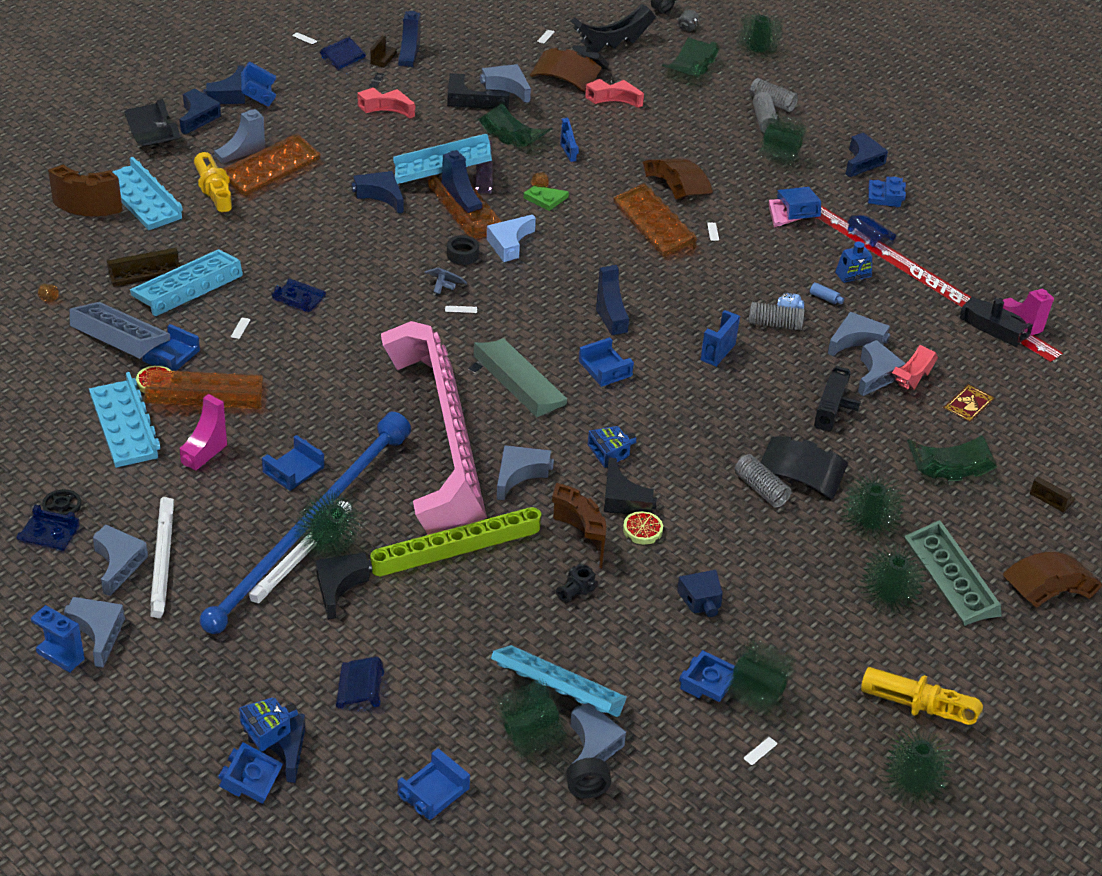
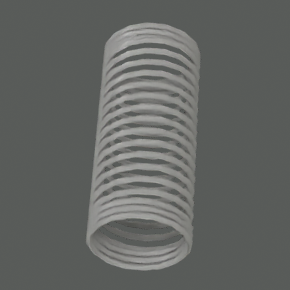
[749,78,798,112]
[753,92,779,133]
[749,301,804,331]
[735,454,791,508]

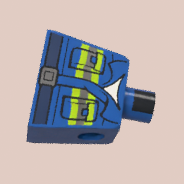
[835,241,872,282]
[588,426,636,468]
[239,698,298,752]

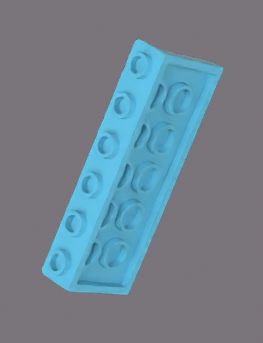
[393,134,492,184]
[112,157,183,230]
[130,249,243,316]
[89,372,160,468]
[491,645,627,717]

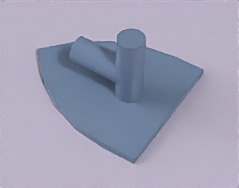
[424,268,467,294]

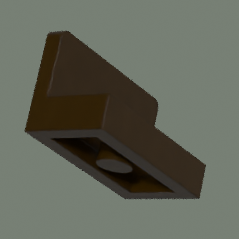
[370,35,397,68]
[1030,476,1075,513]

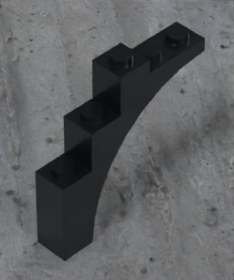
[571,3,657,53]

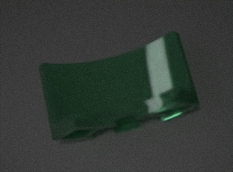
[662,38,720,78]
[478,104,552,147]
[907,435,997,481]

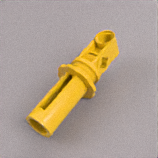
[194,152,232,212]
[861,667,983,725]

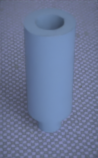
[810,282,844,305]

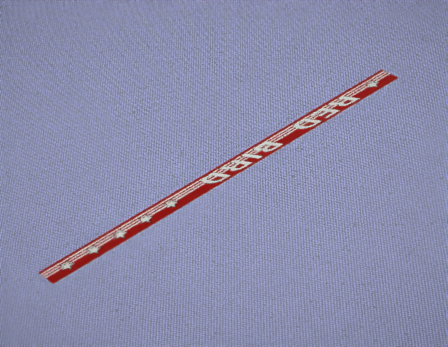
[816,206,1063,362]

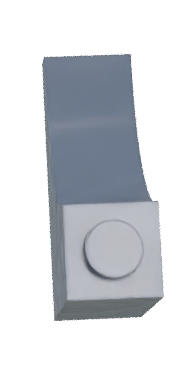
[480,64,531,102]
[214,109,265,164]
[828,312,891,356]
[858,340,906,396]
[497,445,554,500]
[93,524,148,596]
[64,597,125,667]
[570,702,626,780]

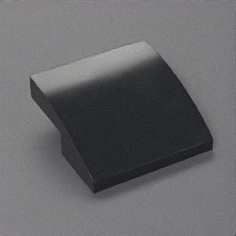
[572,45,609,70]

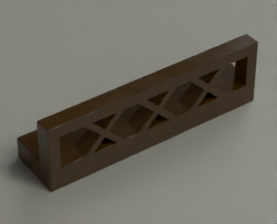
[107,248,181,287]

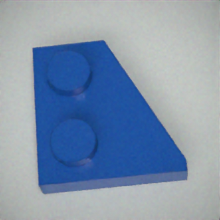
[560,118,579,162]

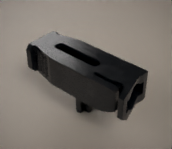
[960,296,1033,347]
[814,366,861,431]

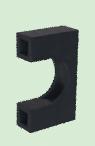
[447,73,510,110]

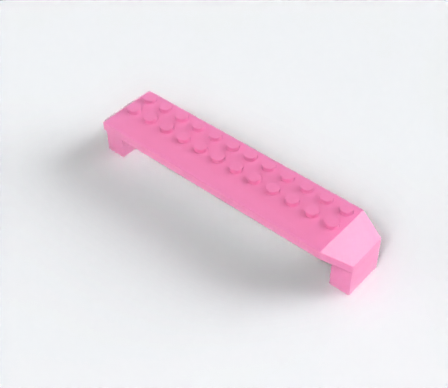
[381,321,487,535]

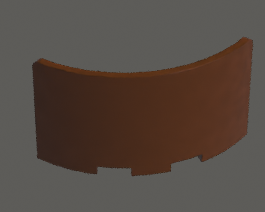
[530,48,601,93]
[643,158,713,199]
[48,164,123,216]
[552,483,606,569]
[1003,552,1102,608]

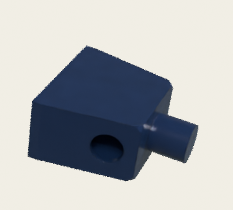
[677,570,723,617]

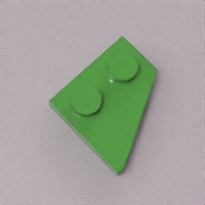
[524,186,569,211]

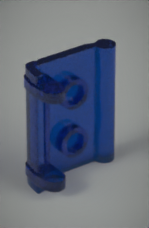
[320,37,366,70]
[847,215,897,247]
[272,278,326,312]
[17,504,79,551]
[336,656,385,709]

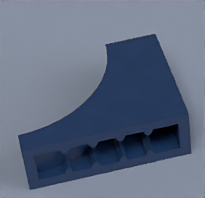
[398,11,421,67]
[203,65,245,104]
[180,88,221,135]
[846,133,888,177]
[442,150,482,213]
[351,171,403,213]
[596,265,629,335]
[244,714,306,783]

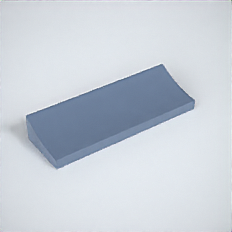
[70,302,170,358]

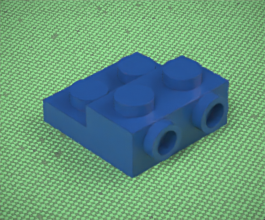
[868,176,906,207]
[679,650,741,702]
[218,742,283,804]

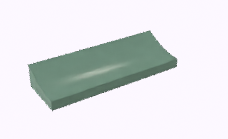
[474,338,567,418]
[904,520,1002,626]

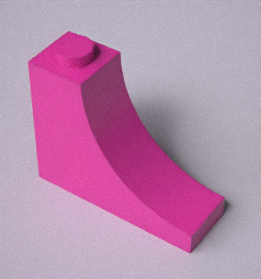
[1003,288,1054,336]
[179,394,227,471]

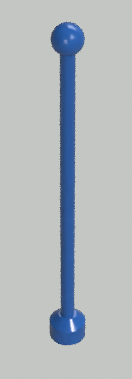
[200,412,411,634]

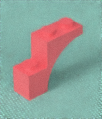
[585,79,644,108]
[358,87,416,119]
[892,345,938,390]

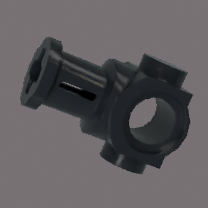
[556,564,598,603]

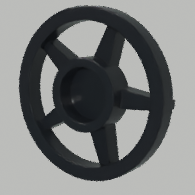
[42,489,81,519]

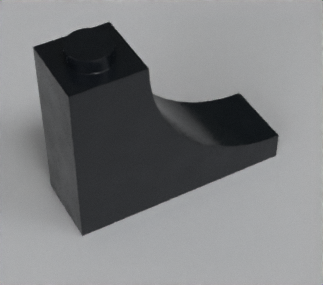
[604,458,657,515]
[315,552,372,620]

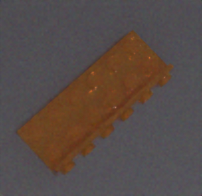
[223,133,321,196]
[428,175,502,239]
[613,183,697,257]
[145,370,263,409]

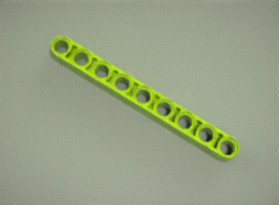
[370,507,541,576]

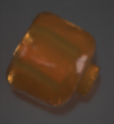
[531,172,549,188]
[38,283,59,302]

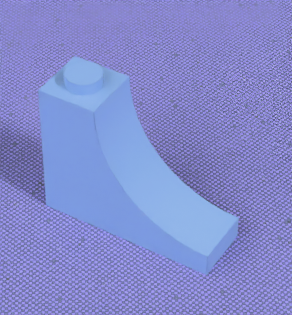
[487,215,536,262]

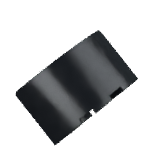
[124,99,181,147]
[756,436,848,500]

